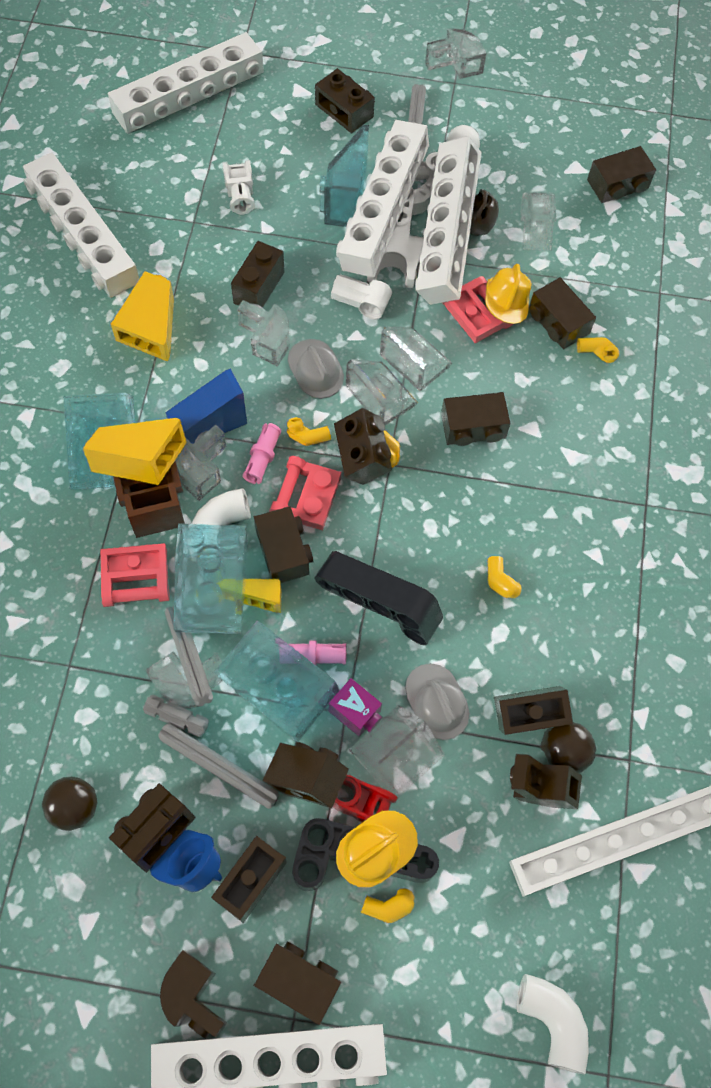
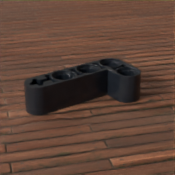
[314,551,443,645]
[292,818,439,891]

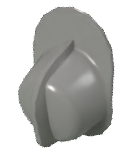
[288,339,344,399]
[405,663,470,740]

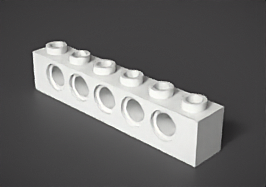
[108,32,264,134]
[336,120,429,277]
[415,135,482,305]
[23,152,139,298]
[151,1024,387,1088]

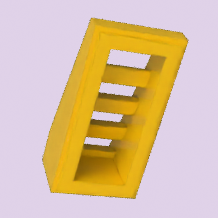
[214,579,282,613]

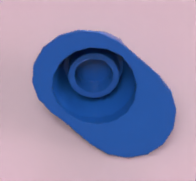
[150,830,222,892]

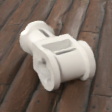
[223,160,255,215]

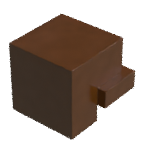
[113,461,185,538]

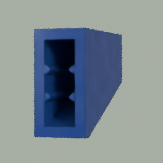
[165,368,247,451]

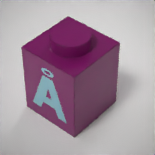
[329,678,382,737]

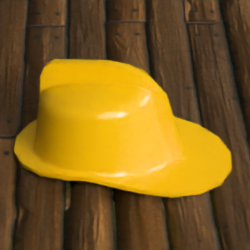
[485,263,532,324]
[336,811,418,887]

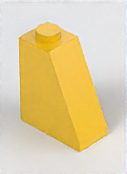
[111,271,174,362]
[83,418,187,485]

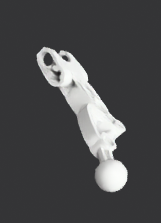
[367,125,480,288]

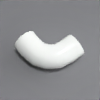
[189,488,251,563]
[516,974,589,1075]

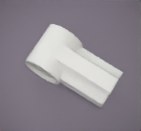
[331,274,392,319]

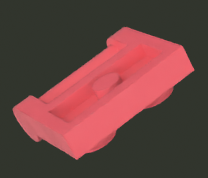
[443,276,513,343]
[269,456,342,531]
[100,543,170,607]

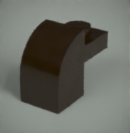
[510,754,582,810]
[160,950,227,1039]

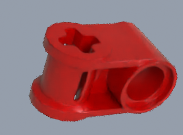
[333,775,398,823]

